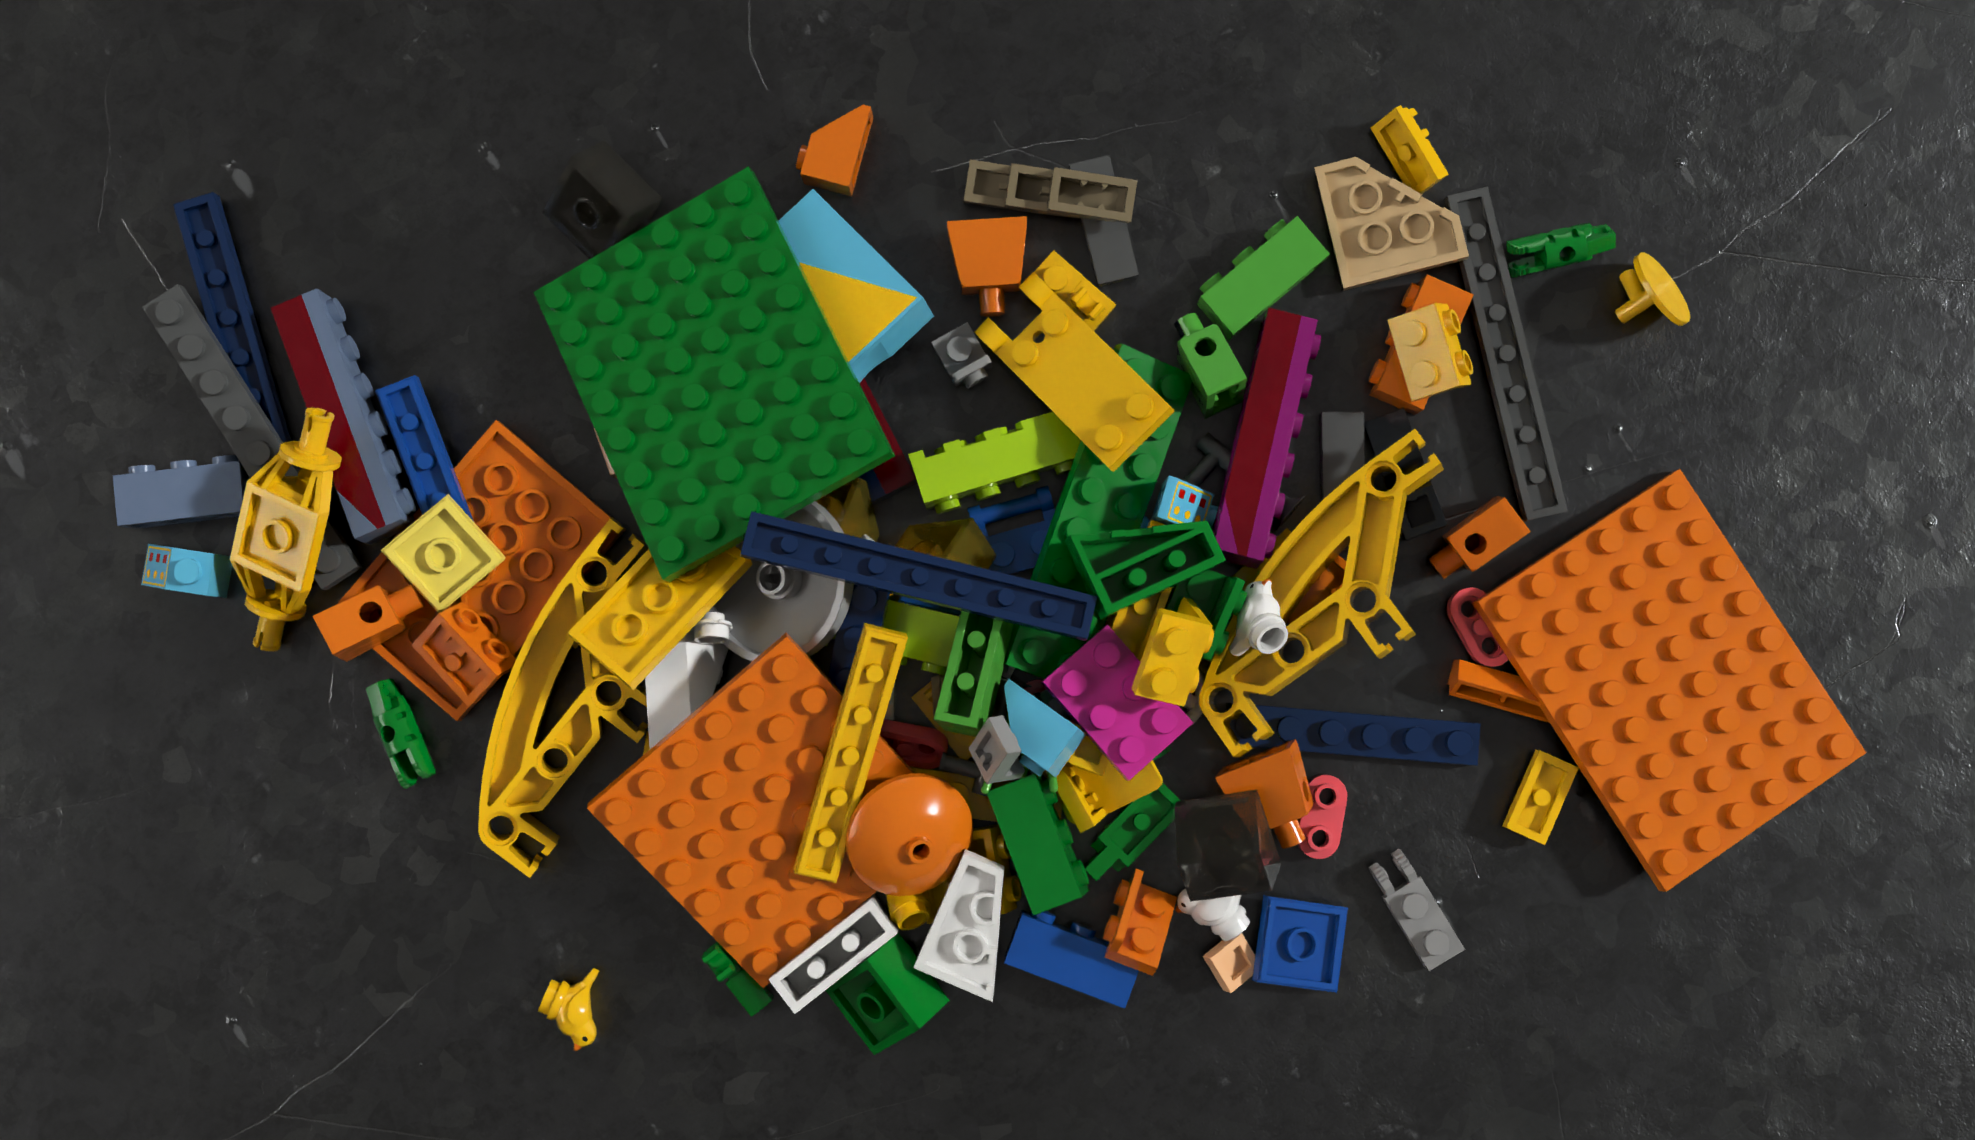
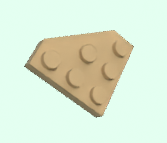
[1314,156,1469,291]

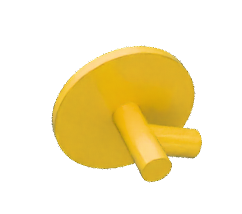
[1615,252,1690,326]

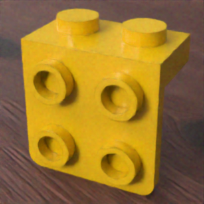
[1131,597,1214,707]
[1043,760,1163,833]

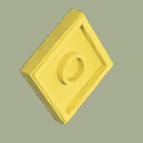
[381,494,506,613]

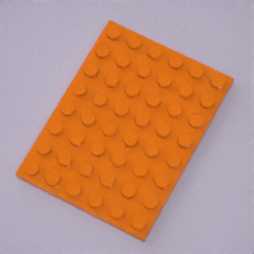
[1472,469,1867,892]

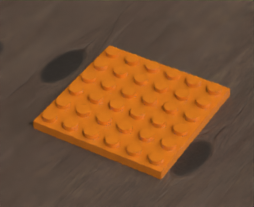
[587,632,924,988]

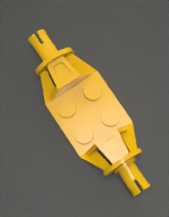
[229,408,342,652]

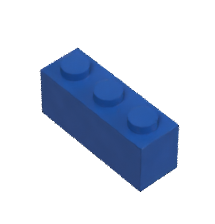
[1004,910,1139,1009]

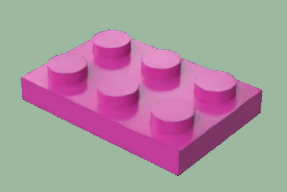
[1041,624,1193,781]

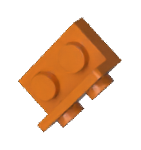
[412,602,516,707]
[1103,868,1177,976]

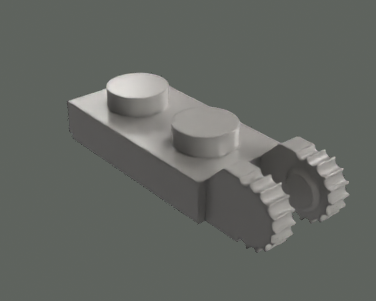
[1368,849,1465,971]

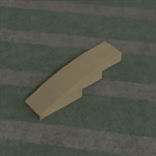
[963,159,1138,223]

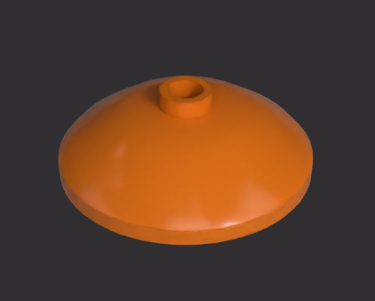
[846,773,973,896]

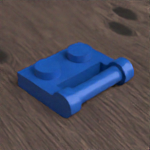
[967,485,1055,575]

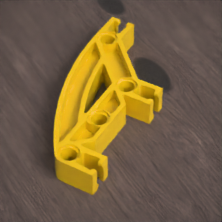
[1199,429,1444,758]
[478,517,648,878]

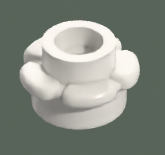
[691,612,733,645]

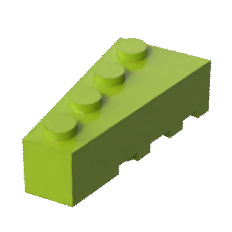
[908,412,1081,514]
[825,600,960,676]

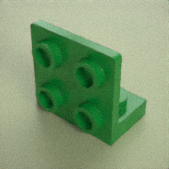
[1165,569,1247,661]

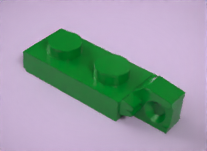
[1084,783,1187,881]

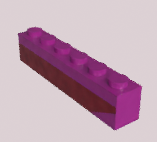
[1213,308,1321,569]

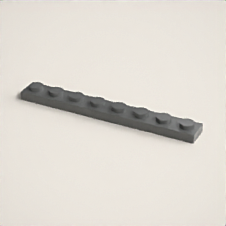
[1444,187,1568,522]
[142,284,362,590]

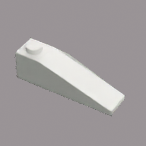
[645,630,728,749]

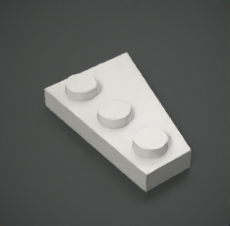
[913,849,1005,1002]

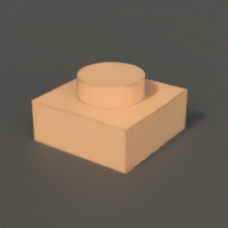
[1203,933,1255,993]

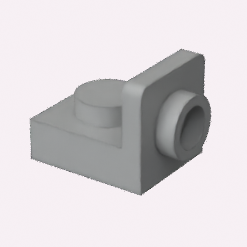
[931,322,992,388]
[968,715,1025,784]

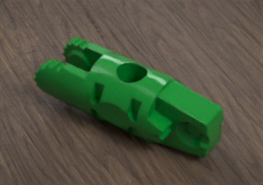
[1506,223,1616,278]
[366,679,436,789]

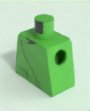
[1174,313,1247,419]

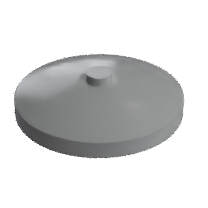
[708,501,854,661]

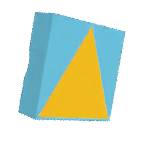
[779,189,934,384]

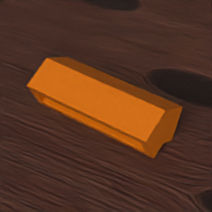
[1447,659,1550,723]

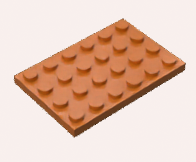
[336,420,626,721]

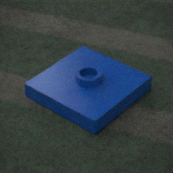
[1252,895,1348,993]

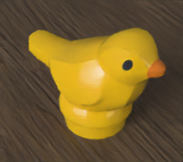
[538,968,599,1051]

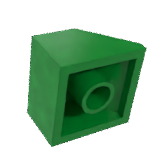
[825,933,950,1055]

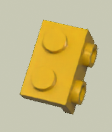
[1387,303,1473,401]

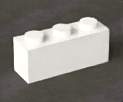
[768,894,899,1014]

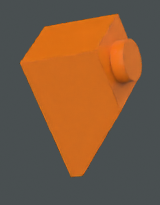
[796,104,873,197]

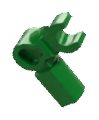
[701,942,774,1017]

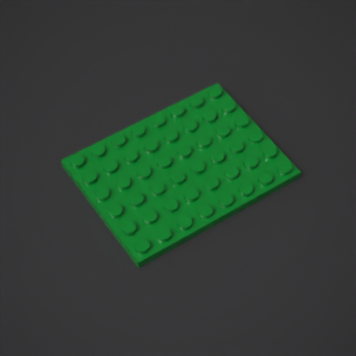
[533,166,895,583]

